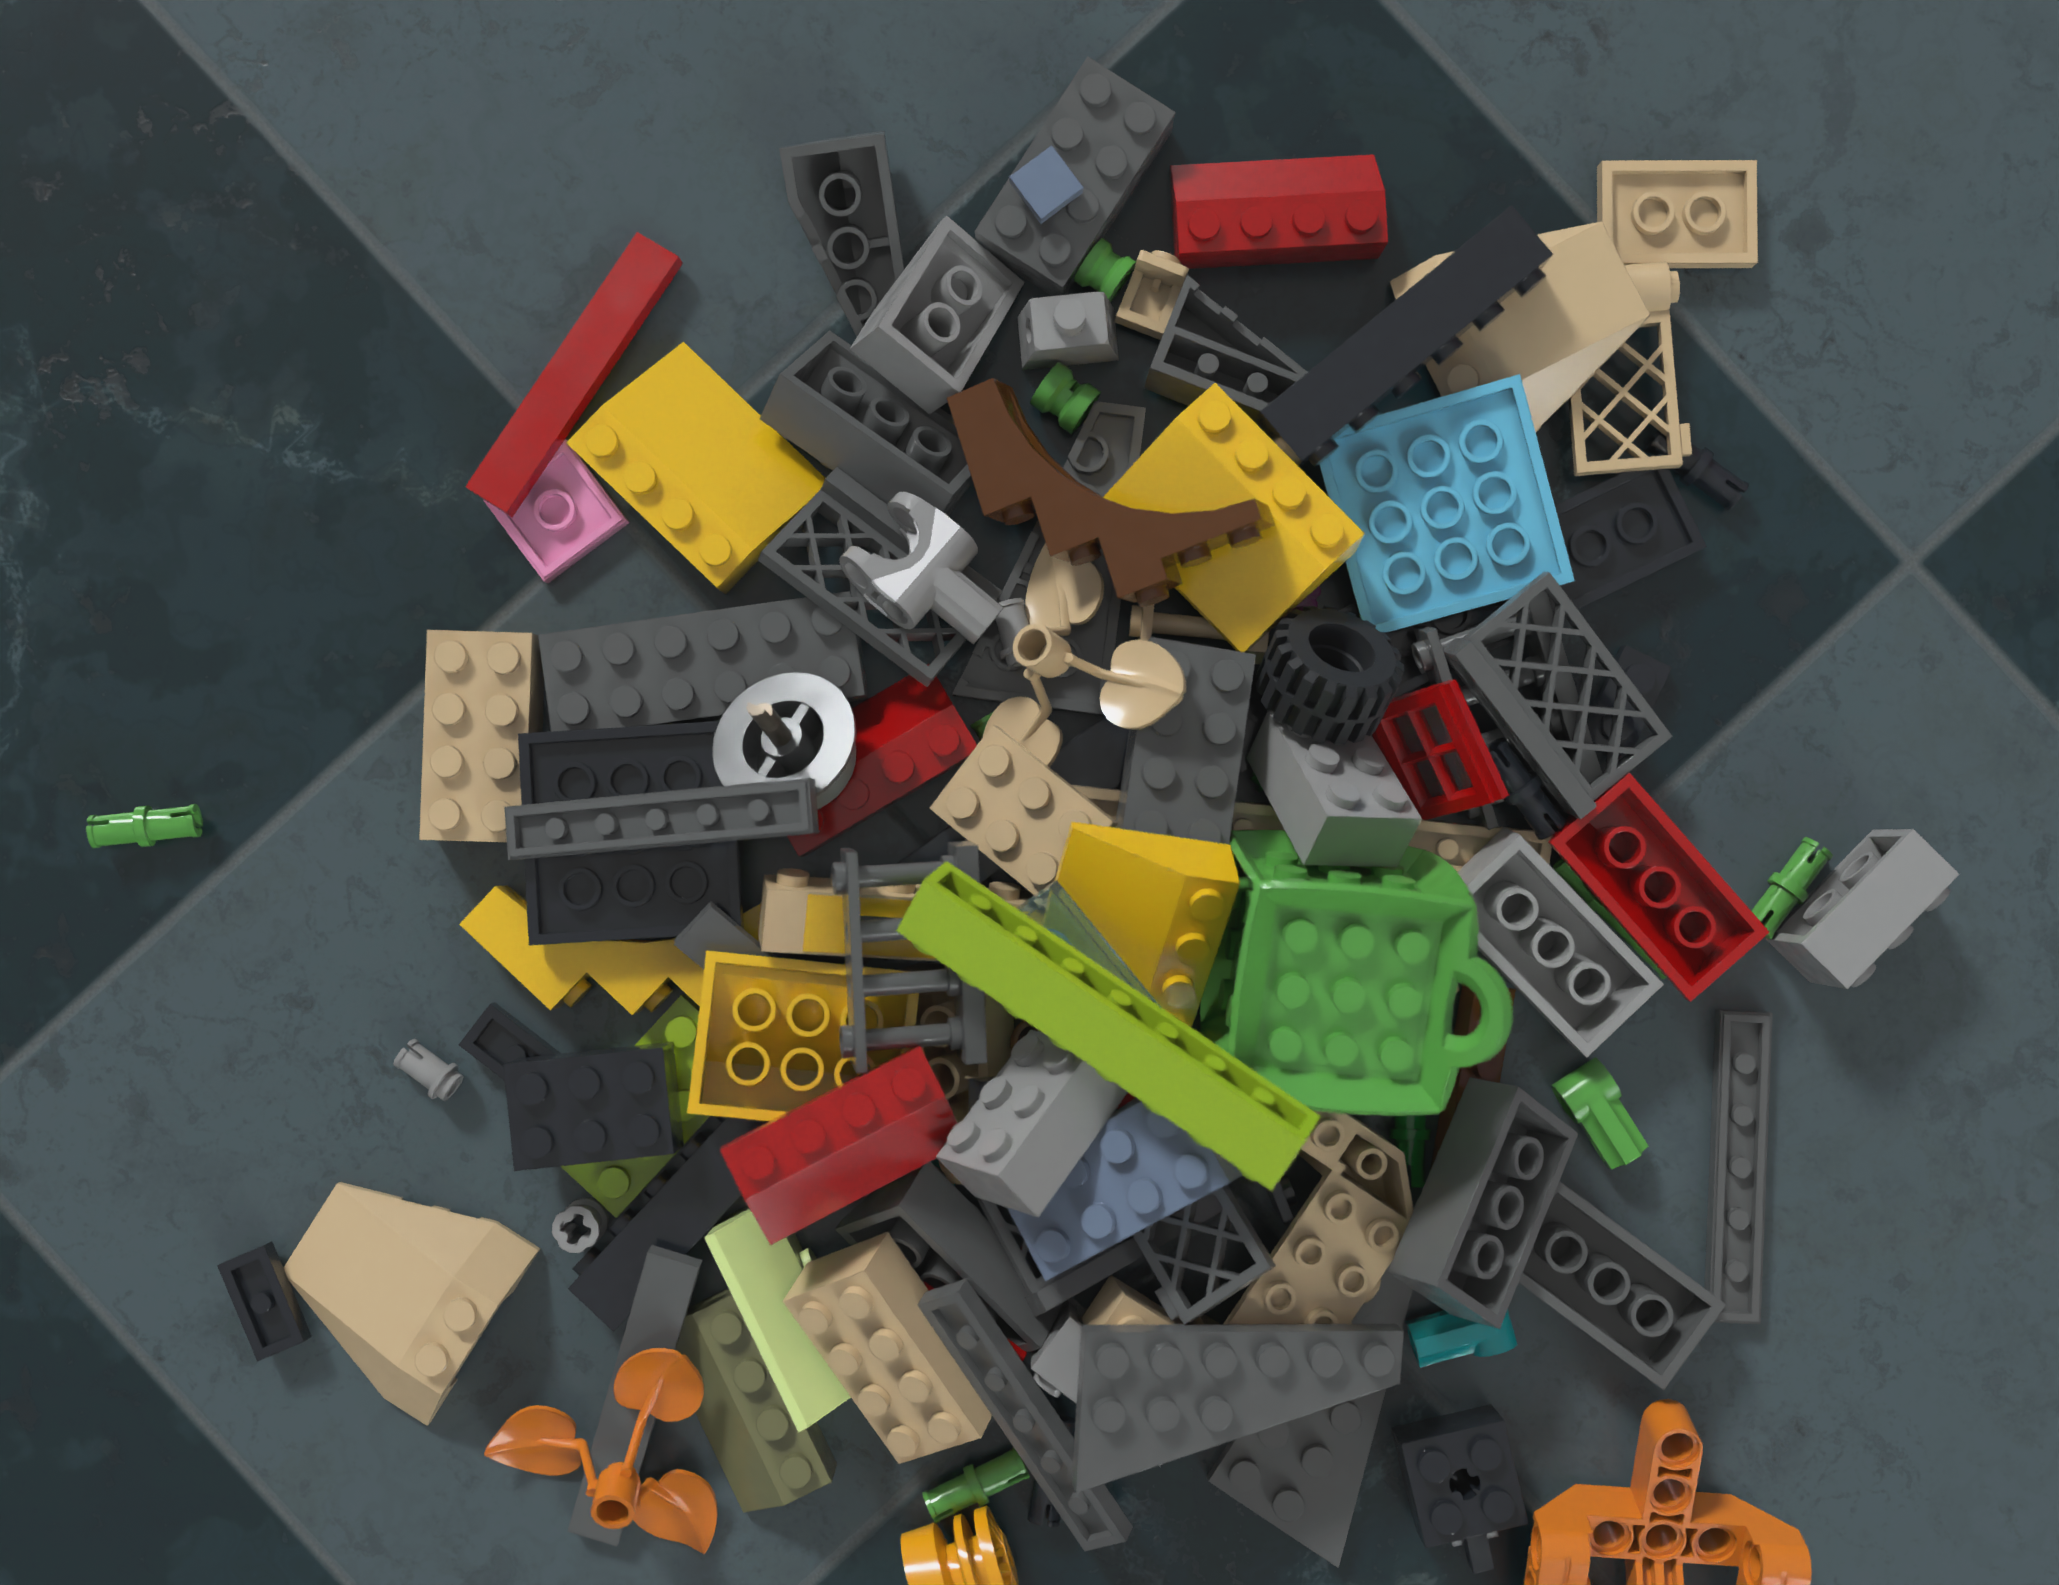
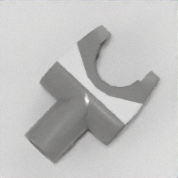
[839,492,1003,645]

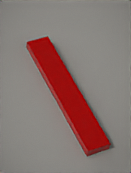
[465,232,683,517]

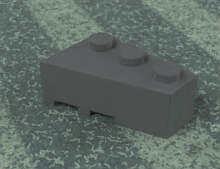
[1144,275,1307,432]

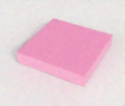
[483,439,630,584]

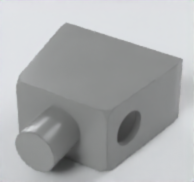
[1017,292,1119,370]

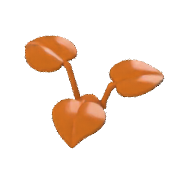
[484,1348,718,1554]

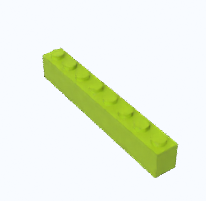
[896,861,1321,1191]

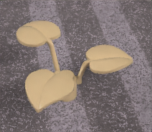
[983,542,1186,767]

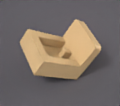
[1115,250,1189,340]

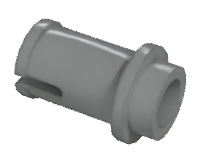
[996,598,1029,668]
[393,1039,464,1101]

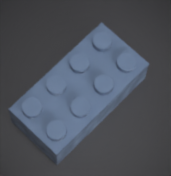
[1007,1101,1242,1281]

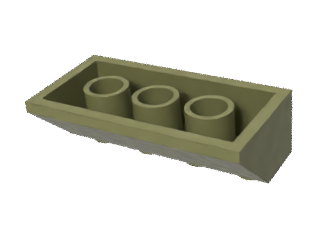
[676,1288,837,1513]

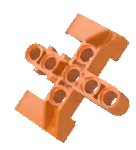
[1524,1399,1812,1585]

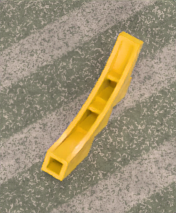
[459,885,761,1015]

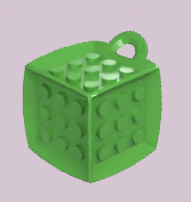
[1200,830,1513,1116]

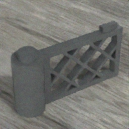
[1109,1097,1276,1325]

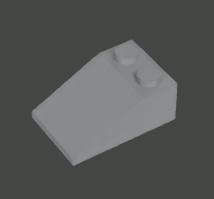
[850,216,1025,414]

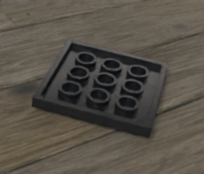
[518,721,744,946]

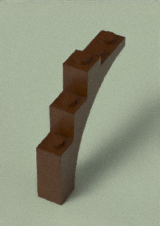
[947,378,1275,607]

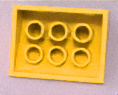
[566,342,826,595]
[1104,383,1365,653]
[1042,822,1240,1028]
[687,950,919,1121]

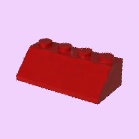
[1169,155,1388,269]
[787,663,977,857]
[1548,773,1770,1002]
[720,1046,958,1245]

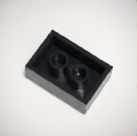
[503,1042,684,1171]

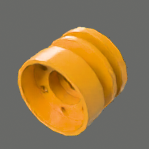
[900,1506,1019,1585]

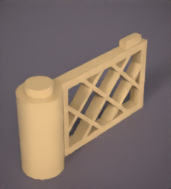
[1568,261,1692,476]

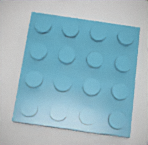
[1320,374,1575,633]

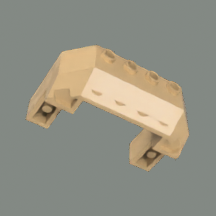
[1081,1111,1414,1325]

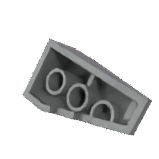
[779,131,905,336]

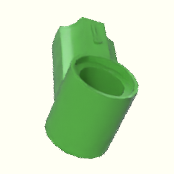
[1551,1057,1649,1170]

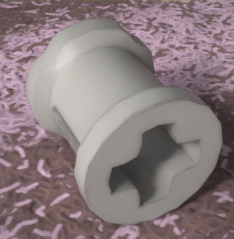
[552,1198,609,1253]

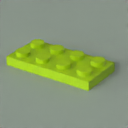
[560,994,710,1218]

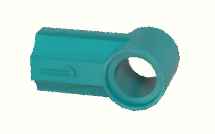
[1405,1310,1518,1368]

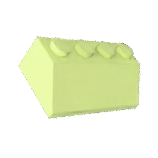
[704,1205,851,1432]

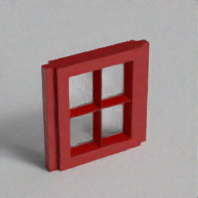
[1372,679,1509,820]

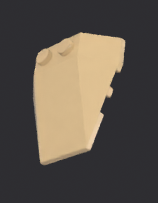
[1390,221,1650,432]
[283,1182,541,1426]

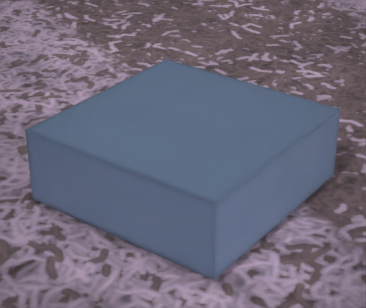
[1009,145,1083,224]

